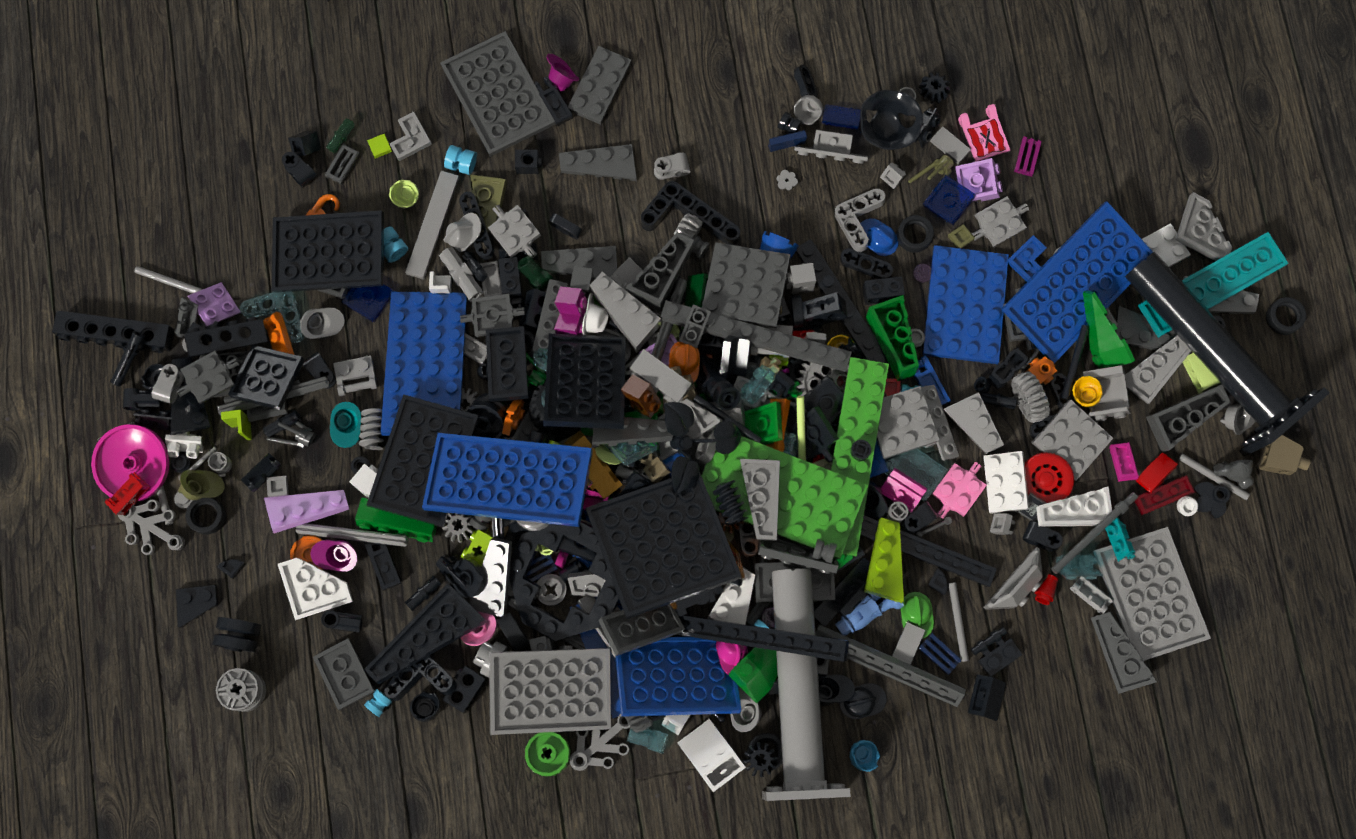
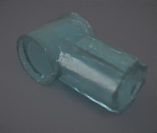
[627,728,669,754]

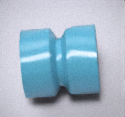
[444,145,477,175]
[384,227,408,262]

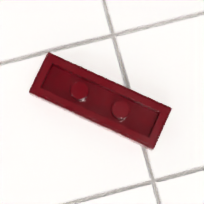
[1135,475,1195,516]

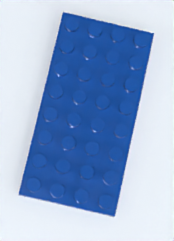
[1001,202,1153,363]
[381,292,467,436]
[422,433,593,527]

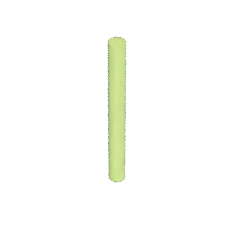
[796,396,806,461]

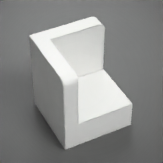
[429,271,452,293]

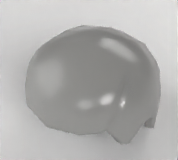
[794,95,824,125]

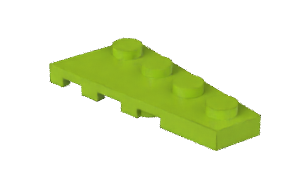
[864,518,904,603]

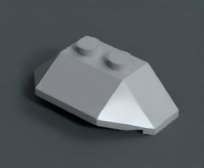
[984,547,1043,610]

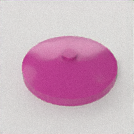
[91,424,169,502]

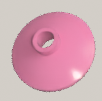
[461,612,497,646]

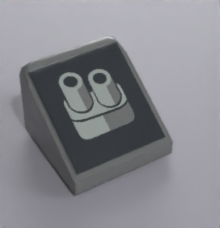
[1018,493,1047,521]

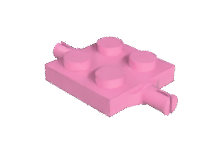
[932,462,987,519]

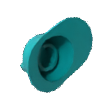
[330,402,361,448]

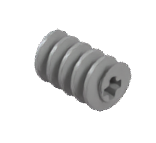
[359,408,384,450]

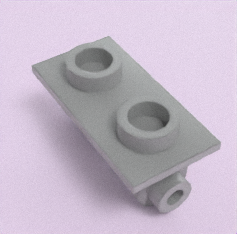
[1070,576,1113,614]

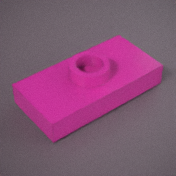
[1109,442,1139,482]

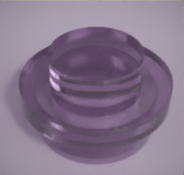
[913,264,932,283]

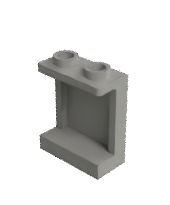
[1083,365,1131,422]

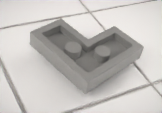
[389,112,432,161]

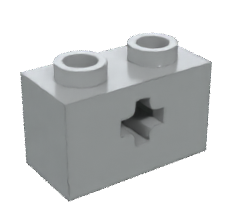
[786,263,816,295]

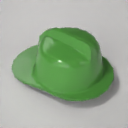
[901,592,934,639]

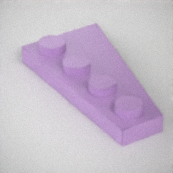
[264,490,349,533]

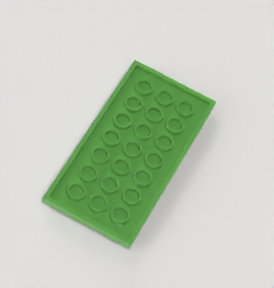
[701,436,868,559]

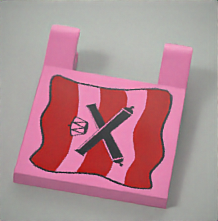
[958,104,1010,162]

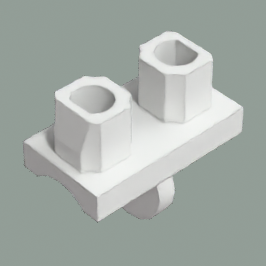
[165,432,204,459]

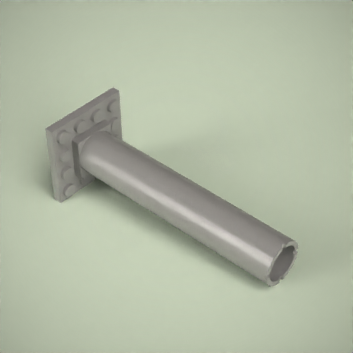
[762,569,851,801]

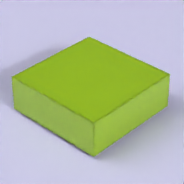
[367,134,392,159]

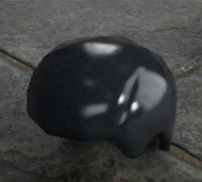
[141,363,167,391]
[410,691,441,722]

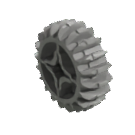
[1011,371,1050,423]

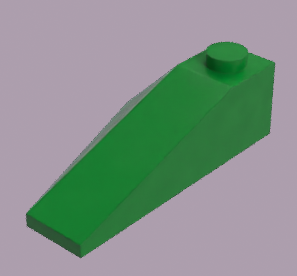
[1083,290,1135,368]
[728,647,778,704]

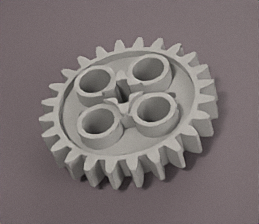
[796,362,849,396]

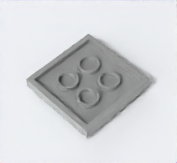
[877,386,940,459]
[1031,400,1113,481]

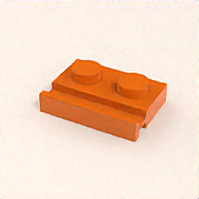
[502,399,525,436]

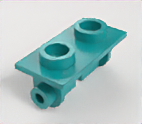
[1105,518,1136,562]

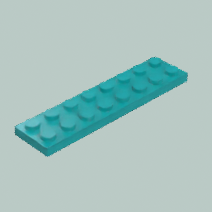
[1138,232,1289,338]

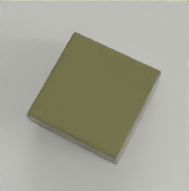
[948,224,975,249]

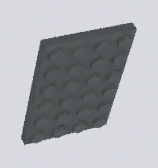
[440,31,555,157]

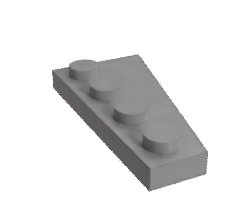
[740,459,780,541]

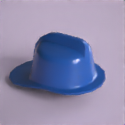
[857,219,898,256]

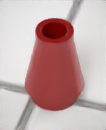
[1035,575,1058,605]

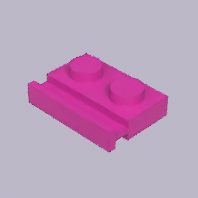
[881,468,927,513]

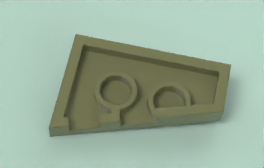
[470,175,507,233]

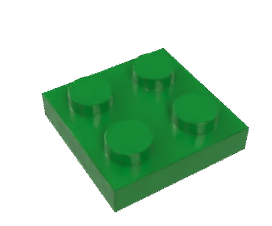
[744,401,783,445]

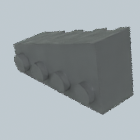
[626,232,694,312]

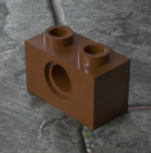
[621,374,662,419]

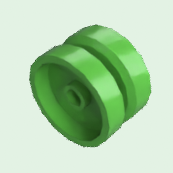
[525,732,571,776]

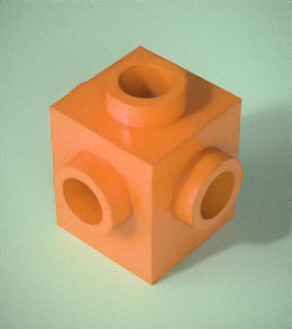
[1025,356,1057,385]

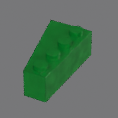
[866,295,919,381]

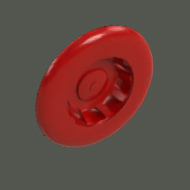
[1025,452,1074,503]

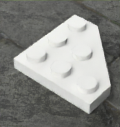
[278,558,353,620]

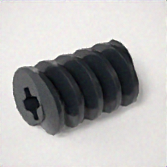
[713,480,749,525]

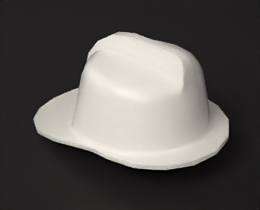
[582,293,608,335]

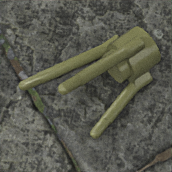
[908,155,954,194]

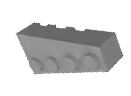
[590,272,661,353]

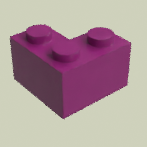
[554,286,588,335]

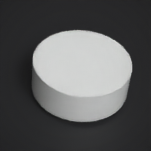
[1177,496,1198,516]

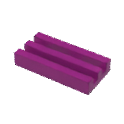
[1014,136,1041,177]

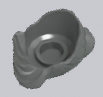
[1213,460,1254,489]

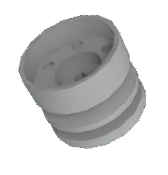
[216,668,266,712]

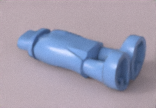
[835,594,904,636]

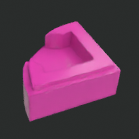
[555,551,568,568]

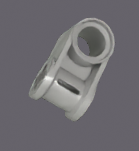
[654,153,691,180]
[152,364,184,404]

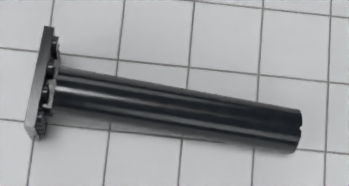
[1125,251,1330,456]

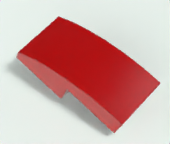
[1136,452,1178,493]

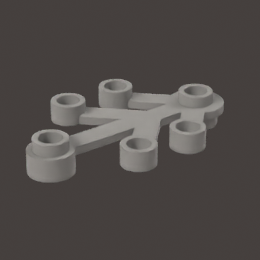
[118,500,185,555]
[570,714,630,771]

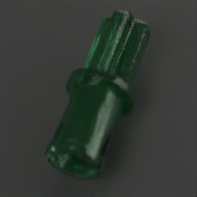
[325,118,354,154]

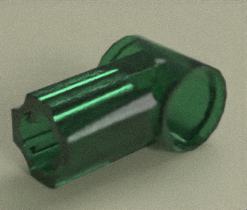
[517,256,553,291]

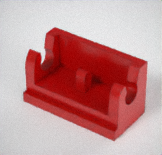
[105,472,150,515]

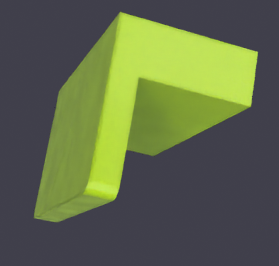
[221,410,252,440]

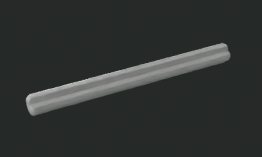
[296,523,408,546]

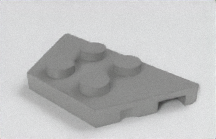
[658,398,722,460]

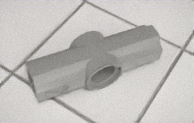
[439,247,483,302]

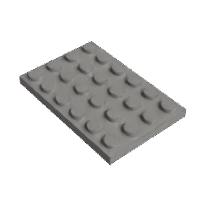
[1093,527,1211,660]
[489,648,611,735]

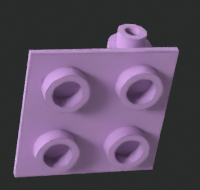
[187,282,241,326]

